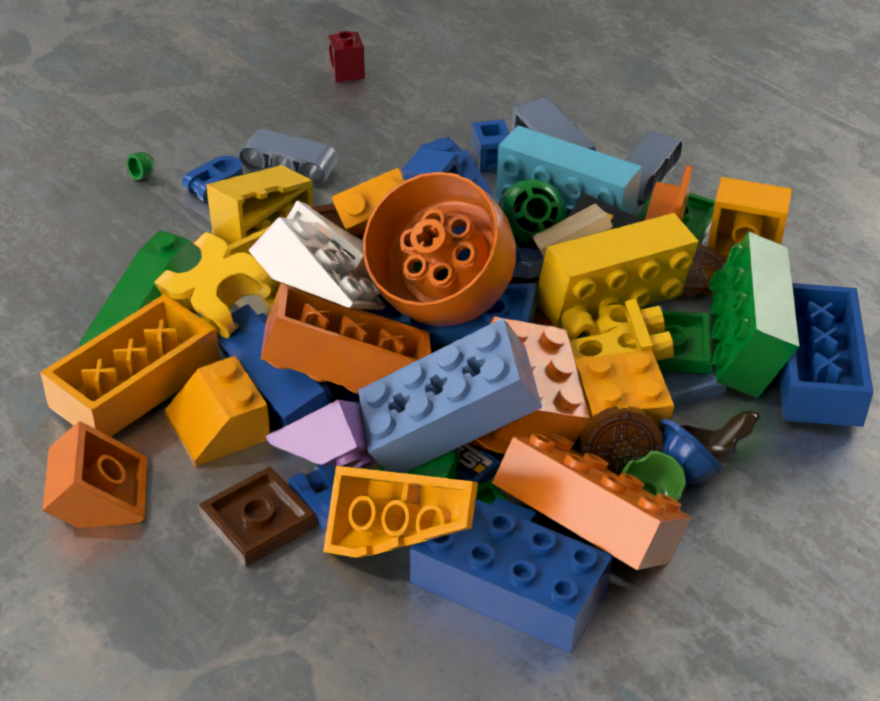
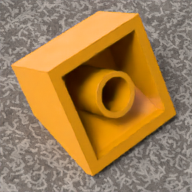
[165,356,270,467]

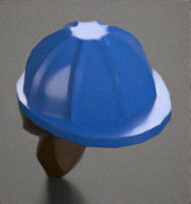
[660,411,760,484]

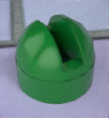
[126,152,156,180]

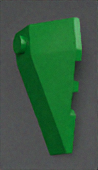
[79,230,202,347]

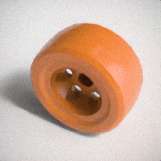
[363,172,516,327]

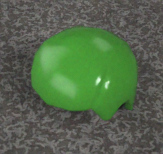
[622,451,686,502]

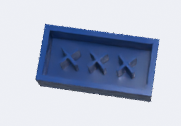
[778,283,874,427]
[410,499,613,653]

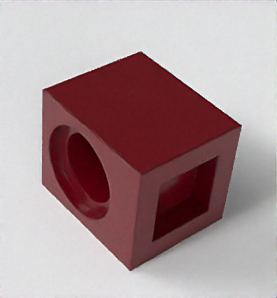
[328,31,365,82]

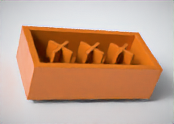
[261,283,431,394]
[492,433,692,570]

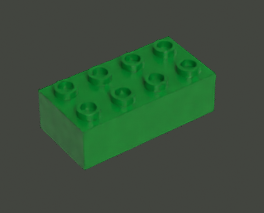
[709,231,799,398]

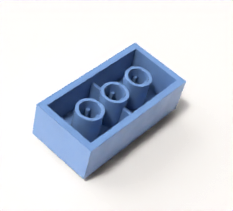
[358,318,542,473]

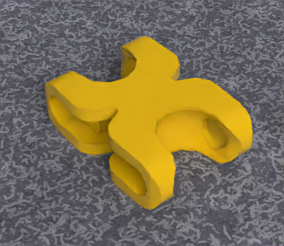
[154,232,278,338]

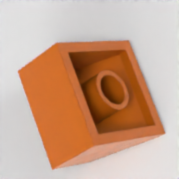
[42,421,147,528]

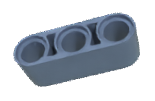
[239,129,339,187]
[625,131,683,202]

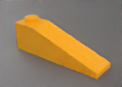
[323,466,478,558]

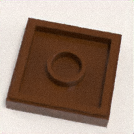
[198,466,318,566]

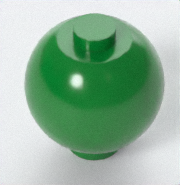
[498,179,567,249]

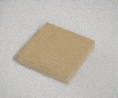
[532,203,613,257]

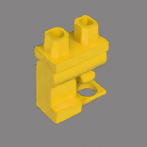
[561,299,674,361]

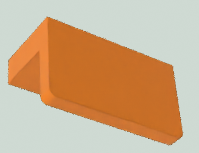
[644,165,693,221]

